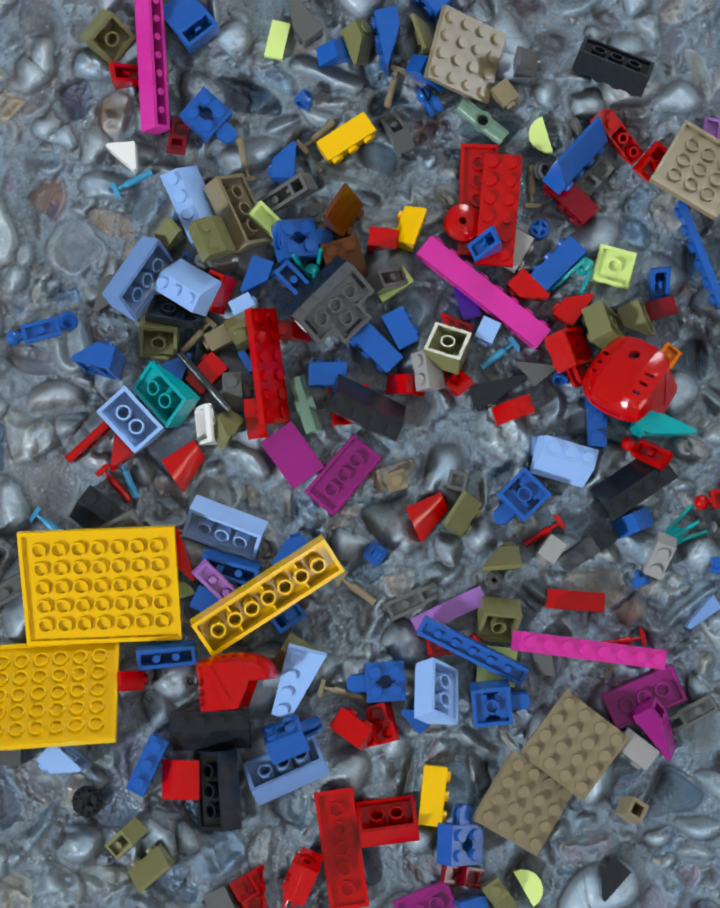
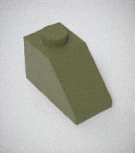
[340,20,374,65]
[154,216,185,252]
[617,299,656,336]
[213,409,245,450]
[104,817,148,860]
[480,874,519,908]

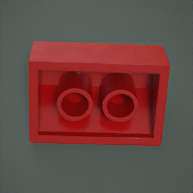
[356,794,420,848]

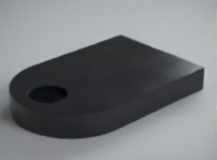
[145,294,206,329]

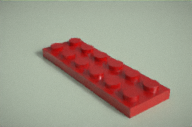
[457,143,499,257]
[475,153,522,268]
[245,308,290,425]
[314,786,369,908]

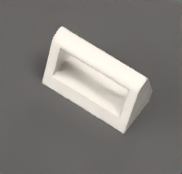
[194,403,217,446]

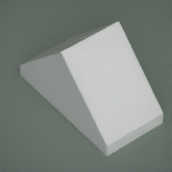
[106,141,139,175]

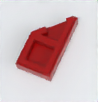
[440,312,474,332]

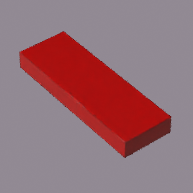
[64,421,112,464]
[546,589,605,612]

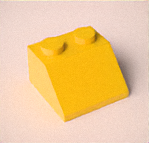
[393,206,427,253]

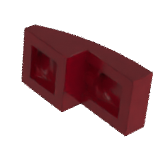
[166,117,191,156]
[644,295,678,322]
[439,865,483,889]

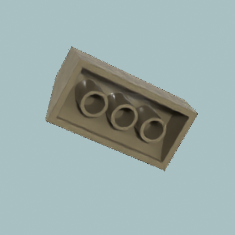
[203,173,273,255]

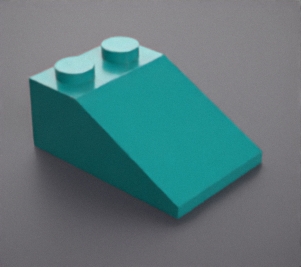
[132,361,200,428]
[628,411,697,438]

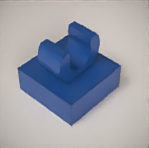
[362,540,389,568]

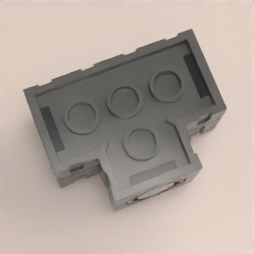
[282,255,375,345]

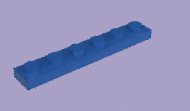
[673,200,720,310]
[416,615,530,687]

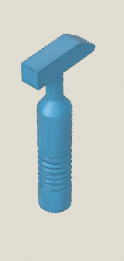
[110,169,153,199]
[479,335,520,371]
[121,459,140,500]
[30,506,63,530]

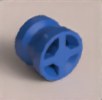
[421,94,444,118]
[529,219,549,241]
[708,557,720,575]

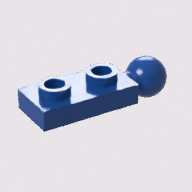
[6,316,63,345]

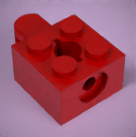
[544,326,594,388]
[281,846,324,908]

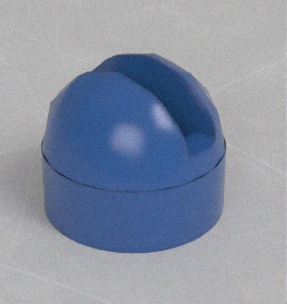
[416,87,431,103]
[553,371,568,385]

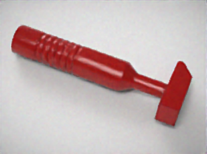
[95,464,132,503]
[523,514,566,548]
[601,627,647,646]

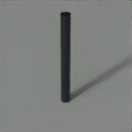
[177,351,233,413]

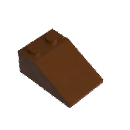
[323,183,365,239]
[320,234,369,278]

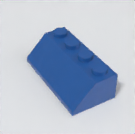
[542,116,608,195]
[71,340,127,381]

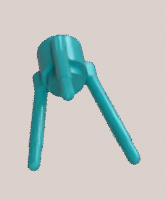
[292,248,322,282]
[551,256,594,295]
[664,502,708,546]

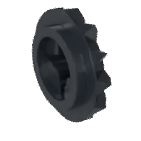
[71,785,103,818]

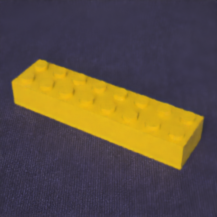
[190,535,345,656]

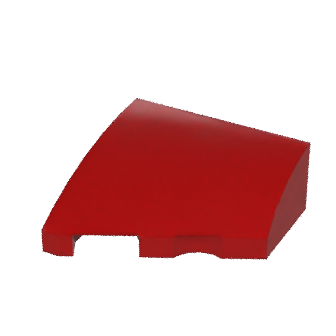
[632,140,667,183]
[162,440,205,492]
[405,492,448,542]
[366,701,400,748]
[227,864,267,908]

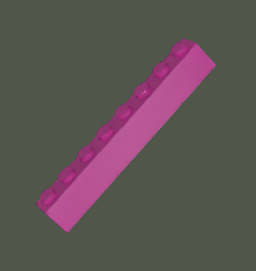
[134,0,170,135]
[416,236,551,350]
[511,630,667,670]

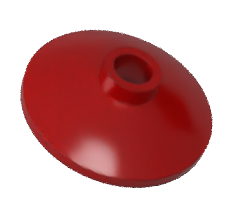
[443,204,479,242]

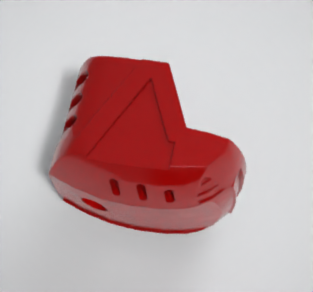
[582,336,677,422]
[196,652,279,712]

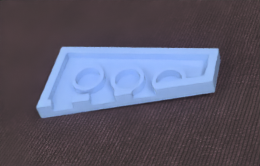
[271,643,327,718]

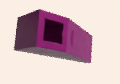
[633,697,676,761]

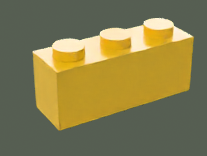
[316,111,376,165]
[418,763,451,827]

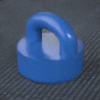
[294,89,313,110]
[58,311,78,330]
[631,569,651,589]

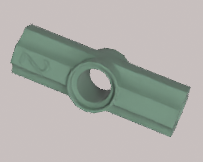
[456,98,510,146]
[289,375,322,435]

